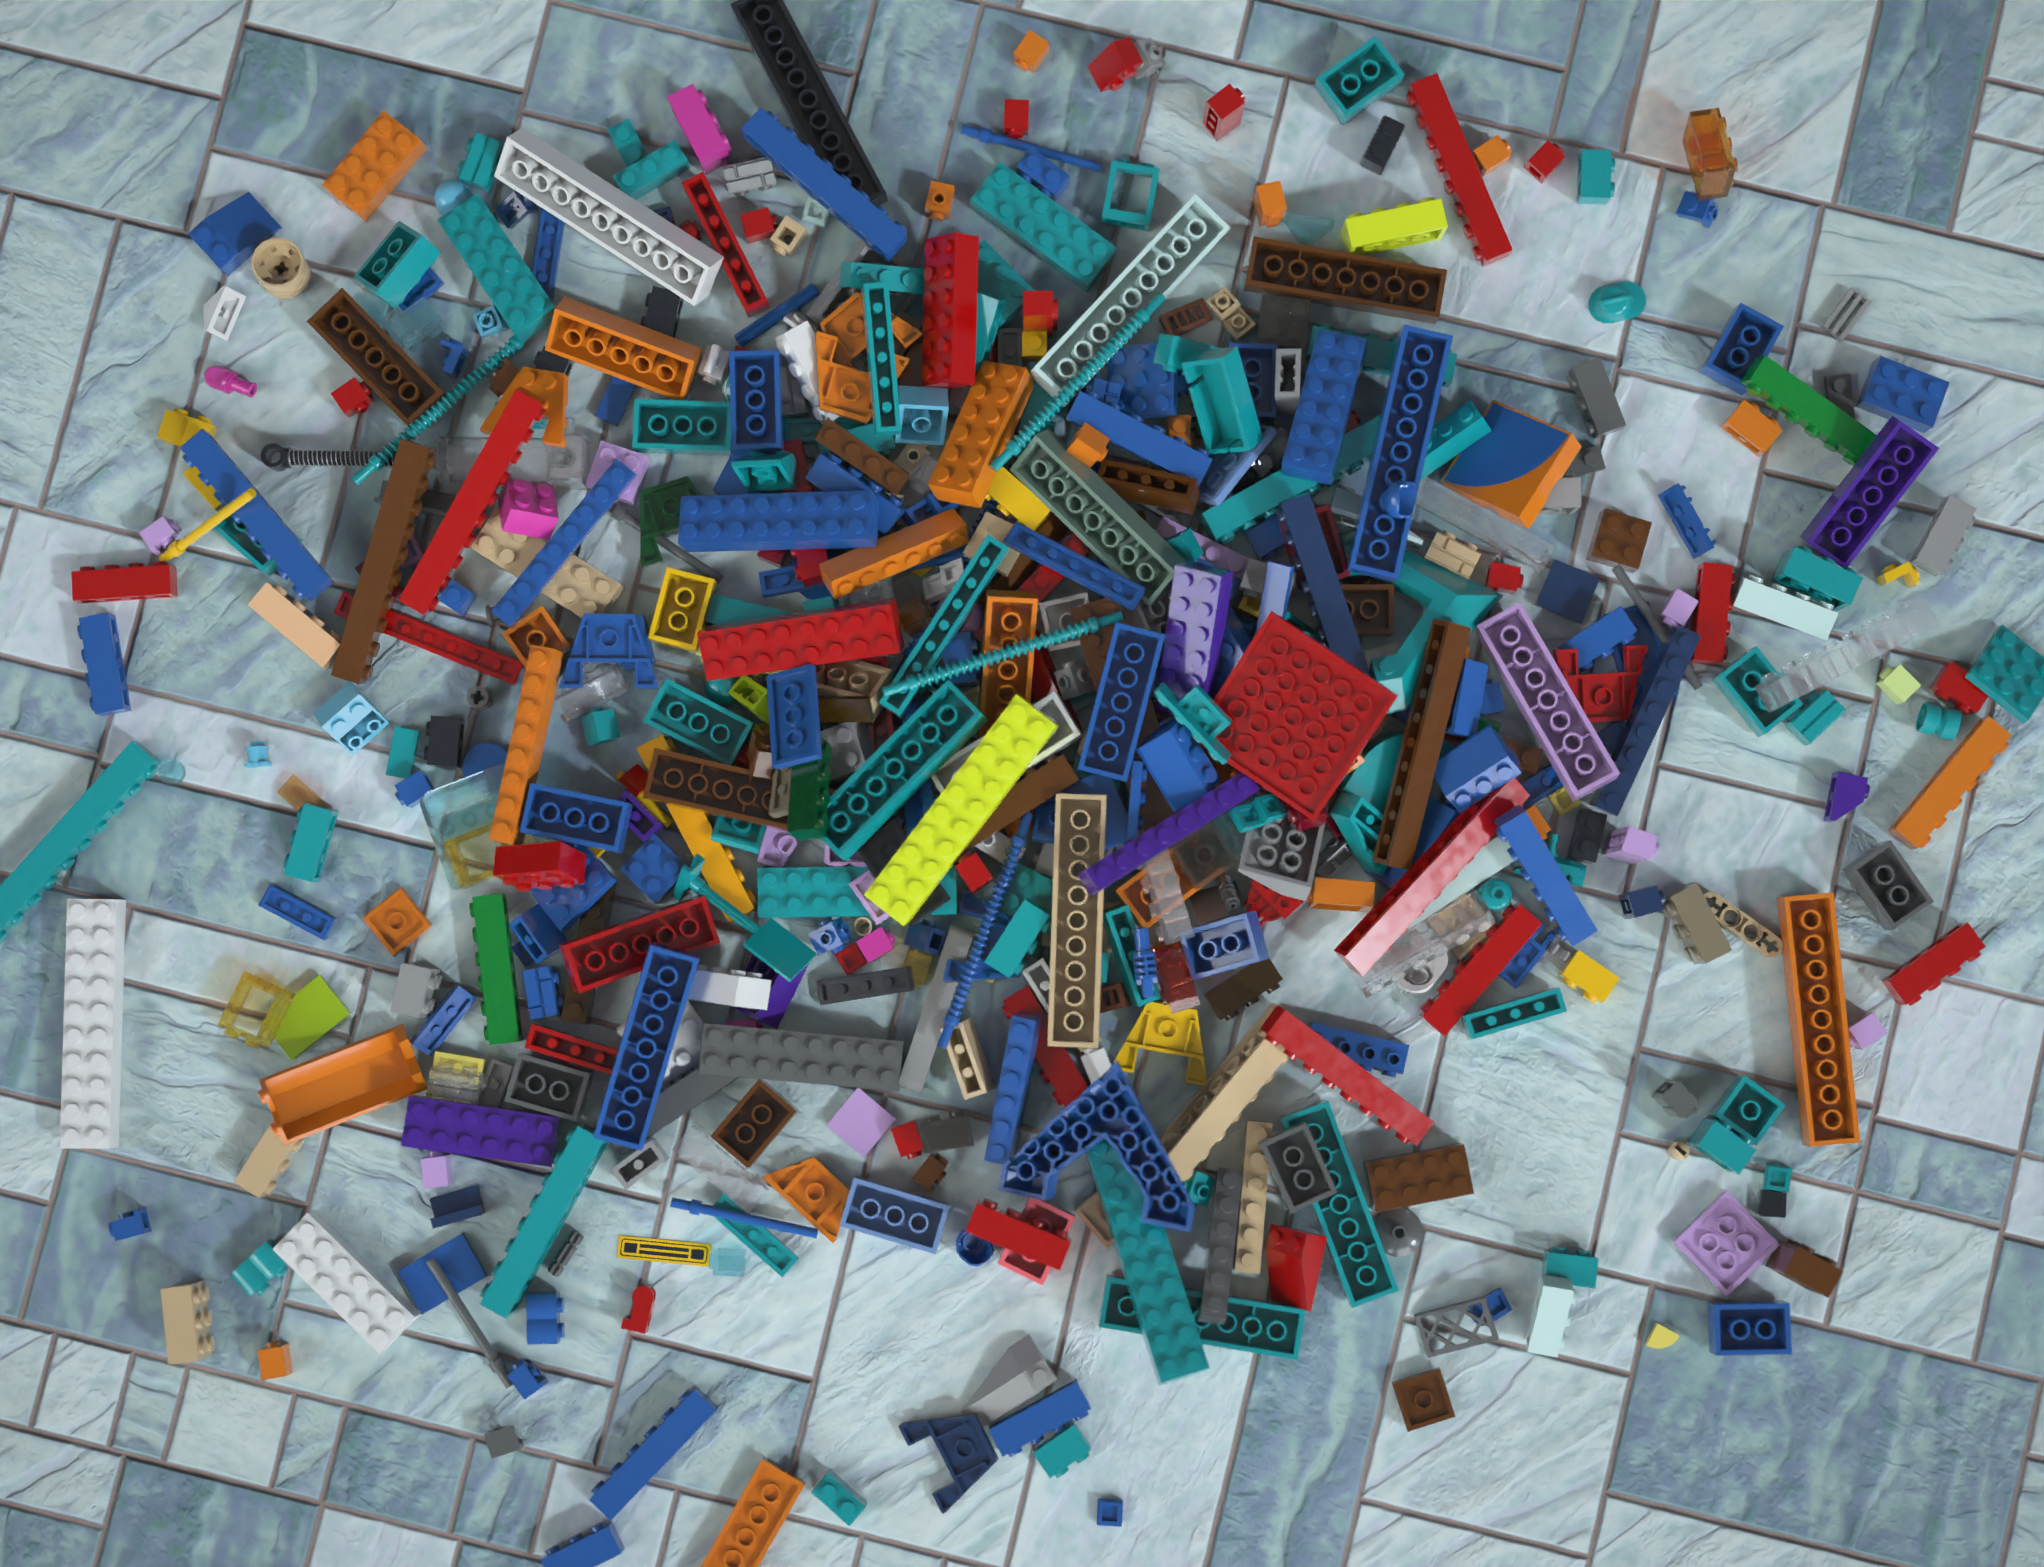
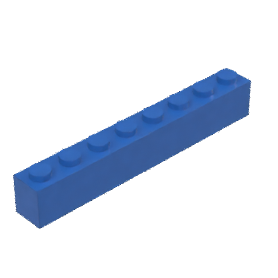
[741,107,908,262]
[180,429,334,601]

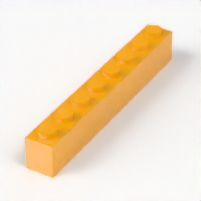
[636,734,758,923]

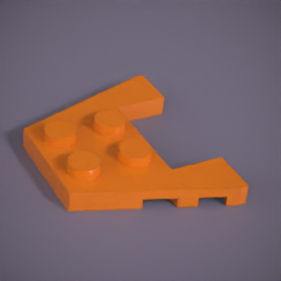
[820,292,923,369]
[815,331,910,424]
[480,367,569,448]

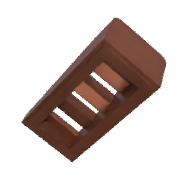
[1159,298,1213,337]
[1100,982,1131,1014]

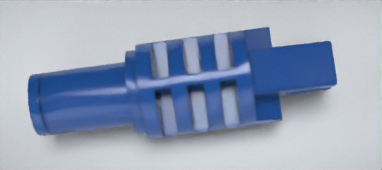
[1132,927,1158,998]

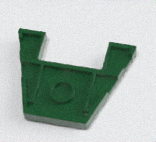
[640,476,702,568]

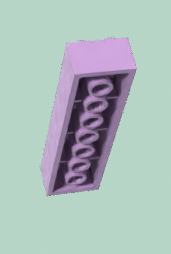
[1475,602,1620,802]

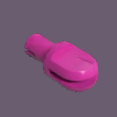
[204,365,257,398]

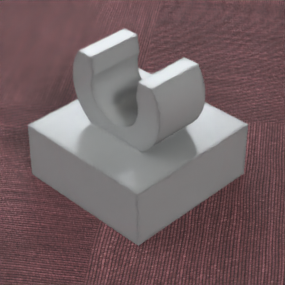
[1542,936,1576,970]

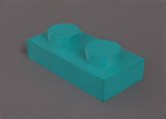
[607,119,648,167]

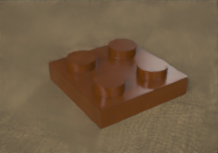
[1391,1367,1456,1432]

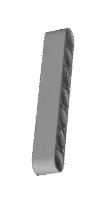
[899,923,975,1093]

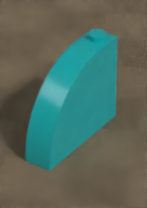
[1337,731,1453,815]

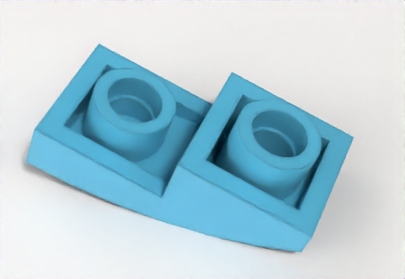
[472,305,510,338]

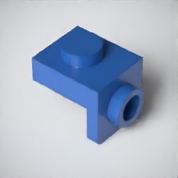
[1676,191,1718,228]

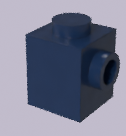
[904,919,948,956]

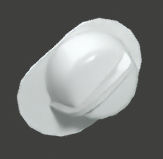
[1395,942,1448,994]

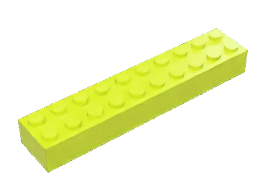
[864,694,1059,926]

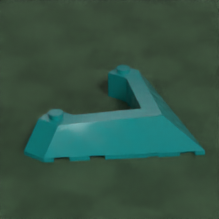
[1338,531,1503,714]

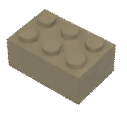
[1662,883,1732,964]

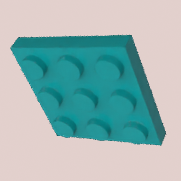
[1965,624,2044,724]

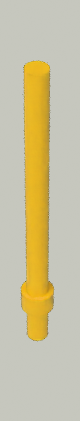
[158,488,257,562]

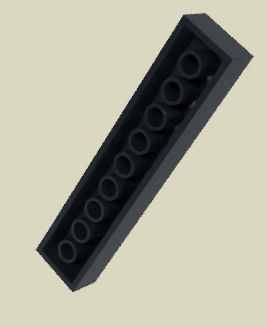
[730,0,888,206]

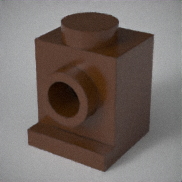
[488,357,520,398]
[912,1153,949,1194]

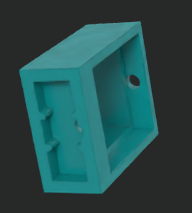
[1101,159,1160,232]

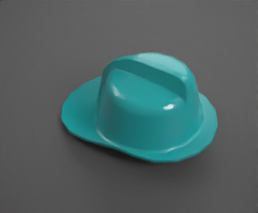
[1588,281,1646,324]

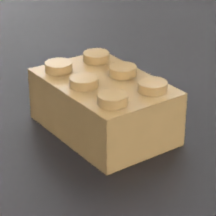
[161,1280,215,1365]

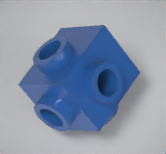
[807,917,852,956]

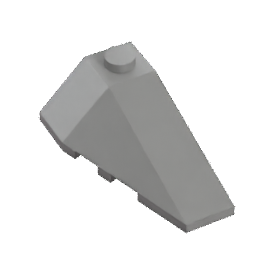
[961,1334,1057,1427]

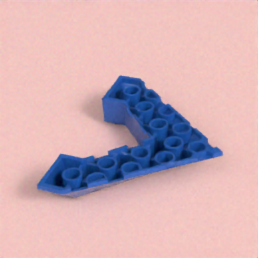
[998,1061,1195,1232]

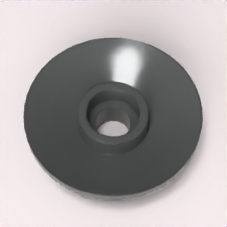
[1374,1207,1423,1257]

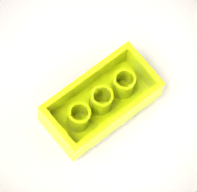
[1340,197,1448,256]

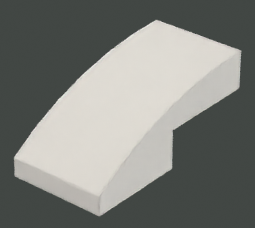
[922,558,965,604]

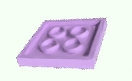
[1672,1190,1780,1297]

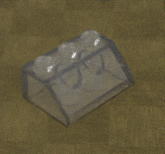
[553,663,630,723]

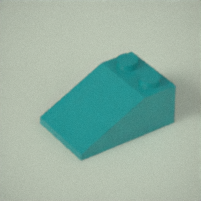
[731,451,797,492]

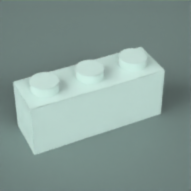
[1525,1274,1577,1357]

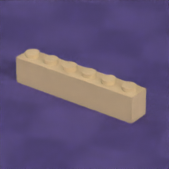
[1233,1120,1273,1274]

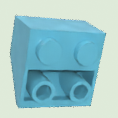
[313,681,389,755]

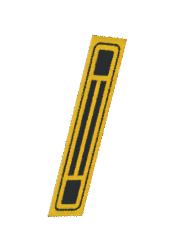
[617,1235,711,1267]

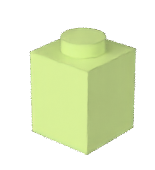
[1876,664,1921,705]

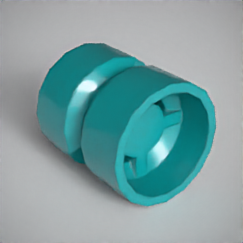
[1916,701,1962,741]

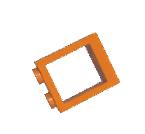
[1305,877,1375,913]

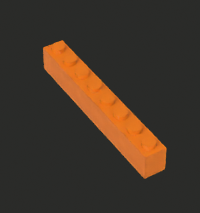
[489,644,564,845]

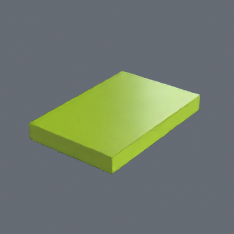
[261,975,351,1060]

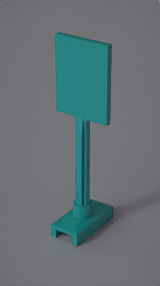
[672,854,817,982]

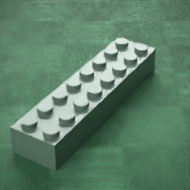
[1010,428,1186,606]

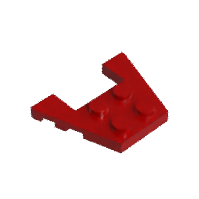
[1553,645,1648,722]

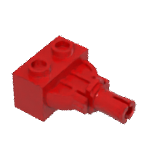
[1244,880,1303,927]

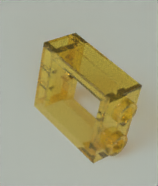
[443,823,509,889]
[217,971,295,1049]

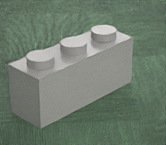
[1910,495,1977,576]

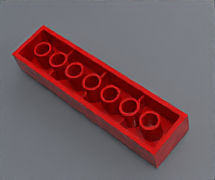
[697,598,905,681]

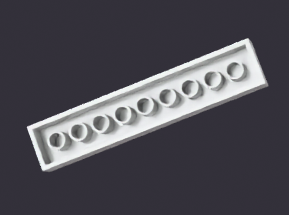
[494,128,724,306]
[60,899,126,1149]

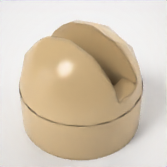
[854,916,875,936]
[1668,1140,1690,1160]

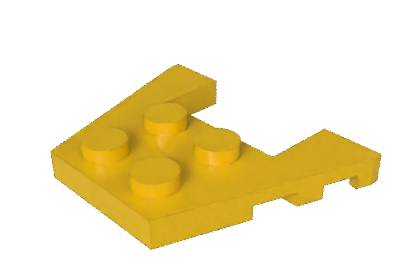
[1112,1001,1207,1086]

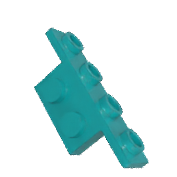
[1154,682,1232,765]

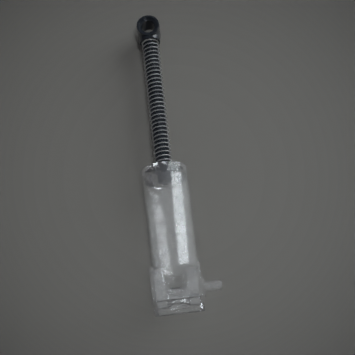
[260,417,591,490]

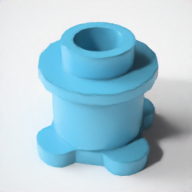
[244,741,272,768]

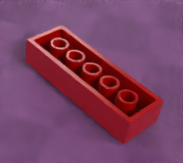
[921,232,979,389]
[559,895,720,993]

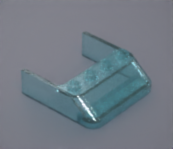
[420,764,544,890]

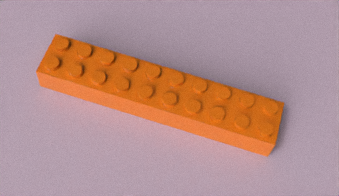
[1777,892,1860,1147]

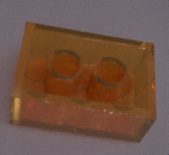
[1682,108,1738,201]

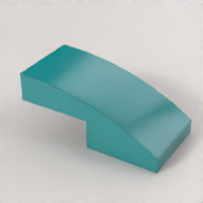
[1228,794,1287,833]

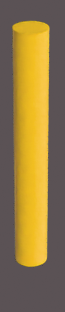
[615,770,674,828]

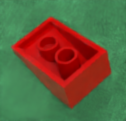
[1265,1224,1327,1311]

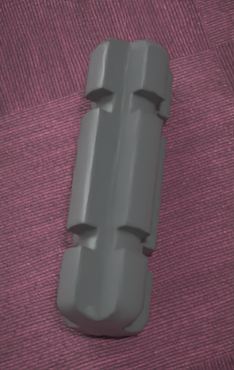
[548,1230,584,1277]

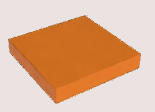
[362,887,433,957]

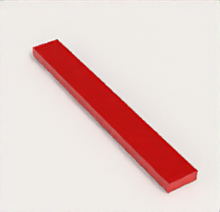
[334,591,524,686]

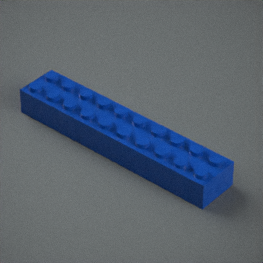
[1345,324,1453,582]

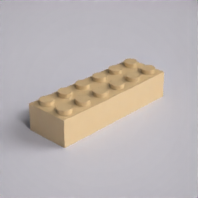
[470,506,625,619]

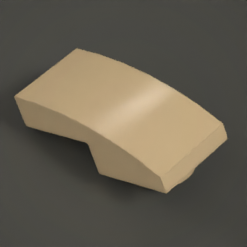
[1206,287,1257,342]

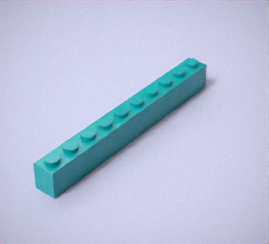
[0,740,161,943]

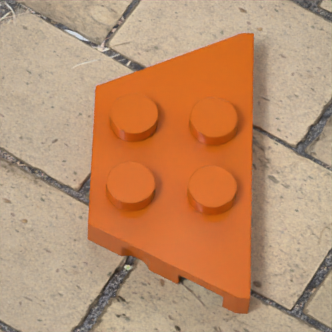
[763,1156,850,1243]

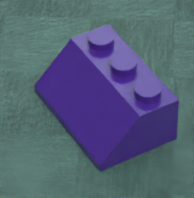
[732,954,809,1029]

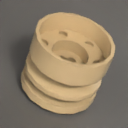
[251,238,311,299]

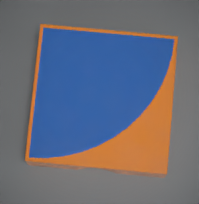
[1441,400,1581,529]

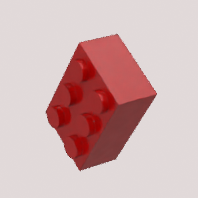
[493,841,586,892]

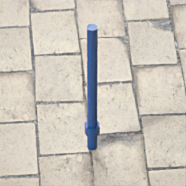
[961,124,1103,173]
[670,1197,819,1239]

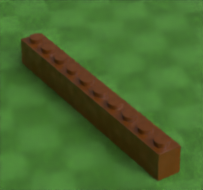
[331,439,436,684]
[1372,619,1471,871]

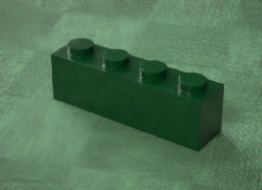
[787,736,833,841]

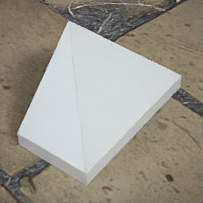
[203,286,246,341]

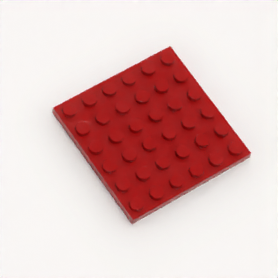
[1199,611,1399,821]

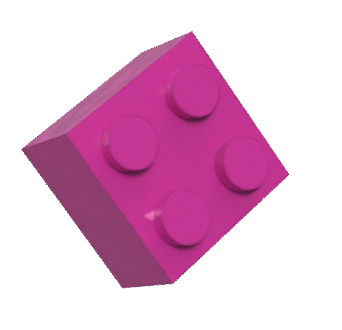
[498,478,559,540]

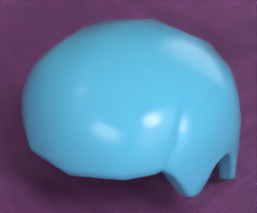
[434,179,472,216]

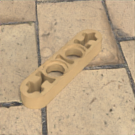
[1703,892,1783,957]

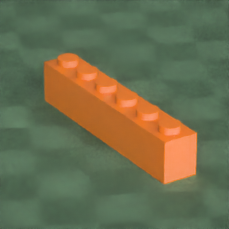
[819,508,969,599]
[1888,716,2011,849]

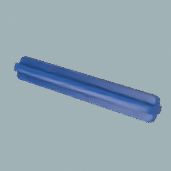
[734,283,819,347]

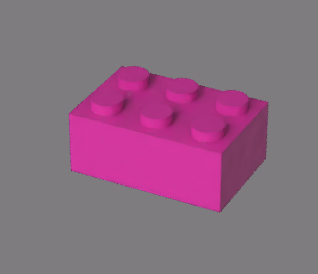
[667,84,732,174]

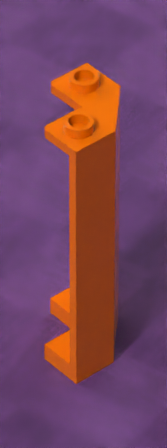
[258,1024,428,1145]

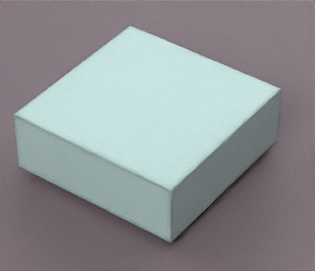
[801,196,830,228]

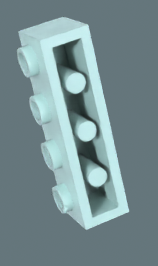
[1733,574,1838,640]

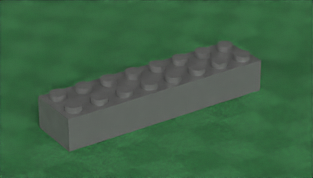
[698,1023,903,1091]

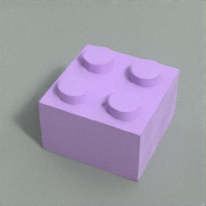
[585,440,651,507]

